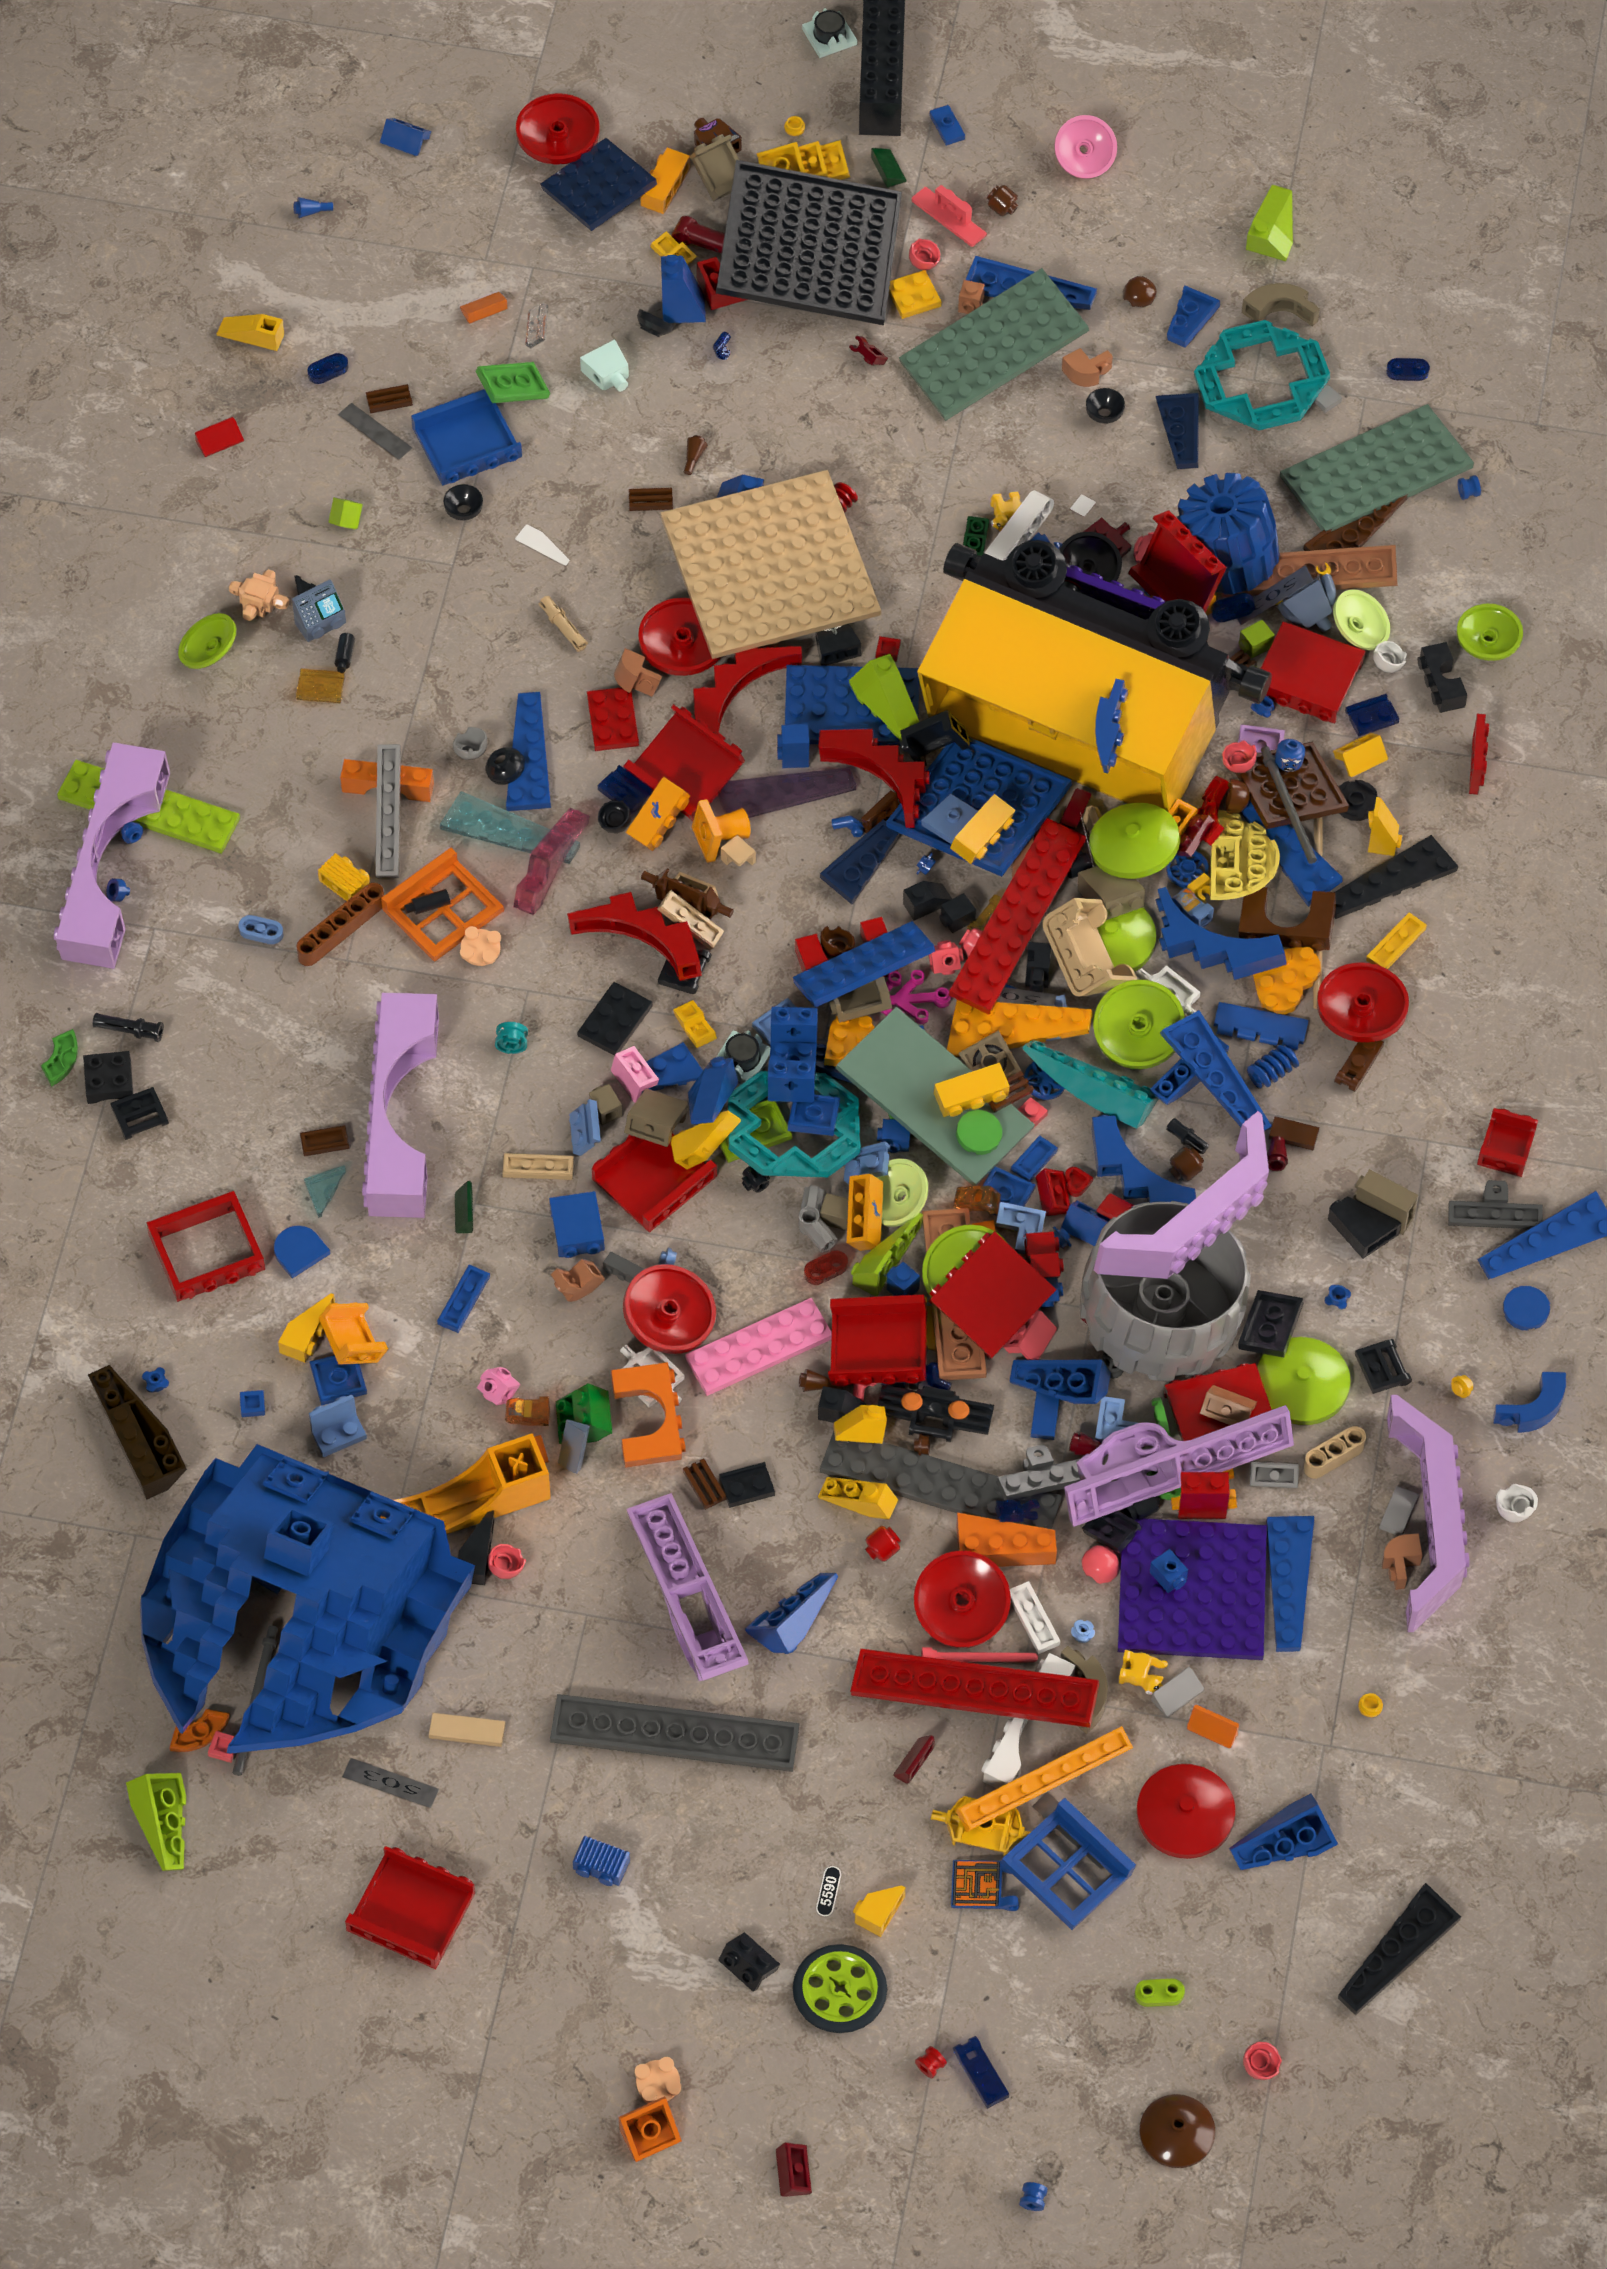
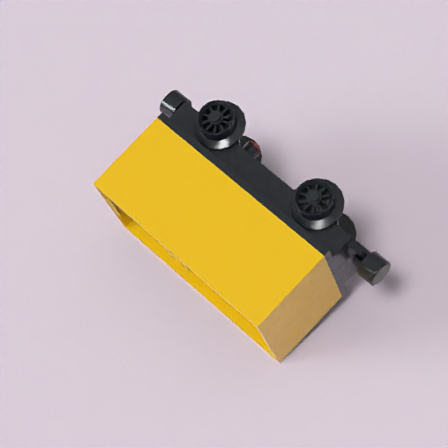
[917,540,1272,812]

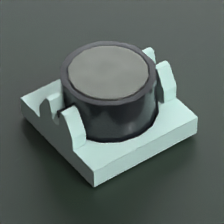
[802,8,857,58]
[717,1030,770,1083]

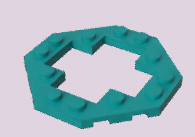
[1194,320,1330,431]
[728,1071,861,1178]

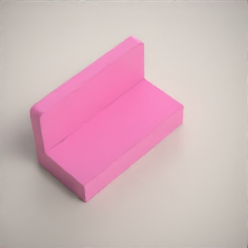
[611,1046,659,1103]

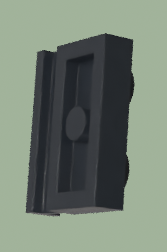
[719,1462,775,1508]
[1082,1511,1142,1553]

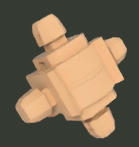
[229,569,289,621]

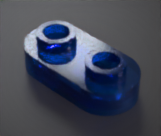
[307,353,349,384]
[1386,358,1430,381]
[1211,593,1255,622]

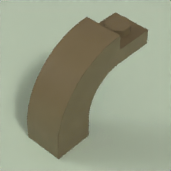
[1242,283,1320,327]
[1061,1646,1108,1734]

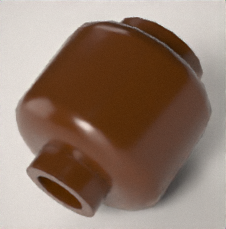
[987,185,1019,216]
[1169,1147,1204,1182]

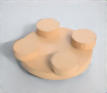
[460,927,501,966]
[635,2057,681,2103]

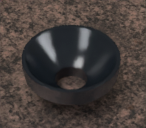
[637,309,674,337]
[1086,388,1125,424]
[443,484,483,521]
[485,747,525,785]

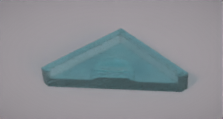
[304,1166,346,1218]

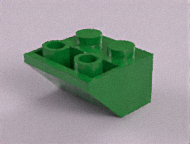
[555,1383,612,1444]

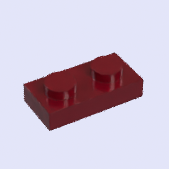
[1177,814,1215,857]

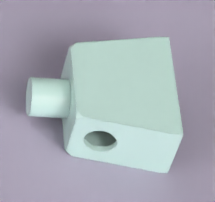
[580,339,629,392]

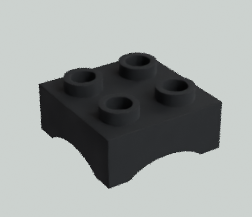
[83,1051,133,1104]

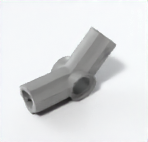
[799,1185,838,1253]

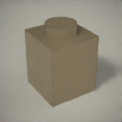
[589,1084,622,1125]
[820,1193,848,1231]

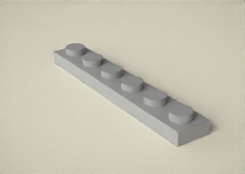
[376,744,401,878]

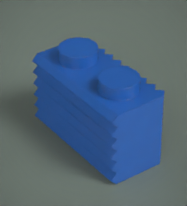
[573,1836,630,1886]

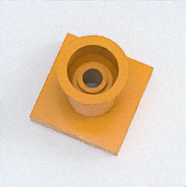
[692,799,751,863]

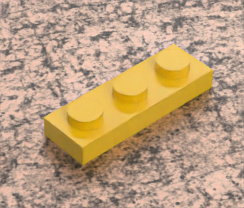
[1366,912,1427,969]

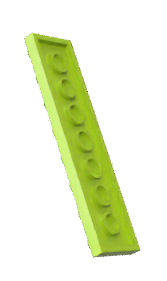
[57,760,240,854]

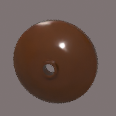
[1139,2094,1216,2168]

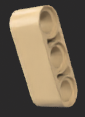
[1304,1426,1366,1479]

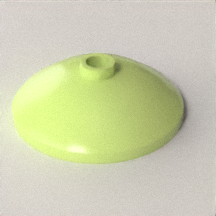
[1333,589,1390,650]
[877,1159,928,1227]

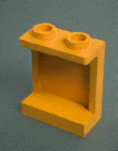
[319,1302,388,1364]

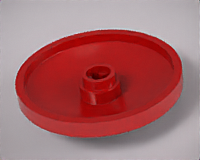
[516,93,600,165]
[638,598,721,676]
[1317,963,1409,1042]
[623,1264,716,1354]
[914,1551,1011,1648]
[1136,1764,1235,1859]

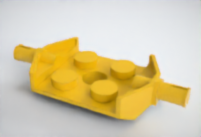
[931,1796,1031,1857]

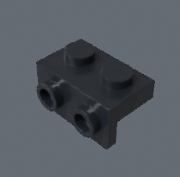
[718,1932,780,1992]

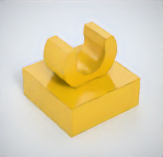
[1187,873,1210,903]

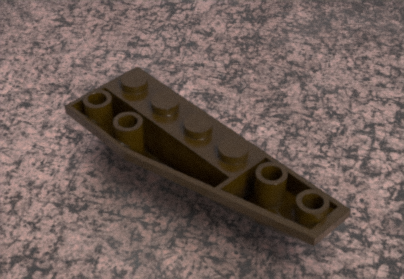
[88,1365,187,1500]

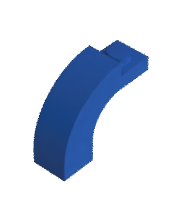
[1493,1372,1566,1433]

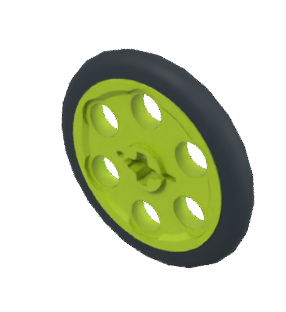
[792,1944,888,2033]

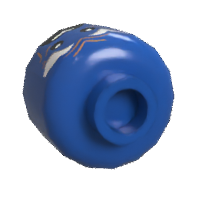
[1275,739,1306,772]

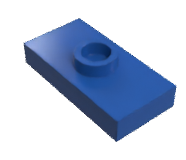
[929,105,965,146]

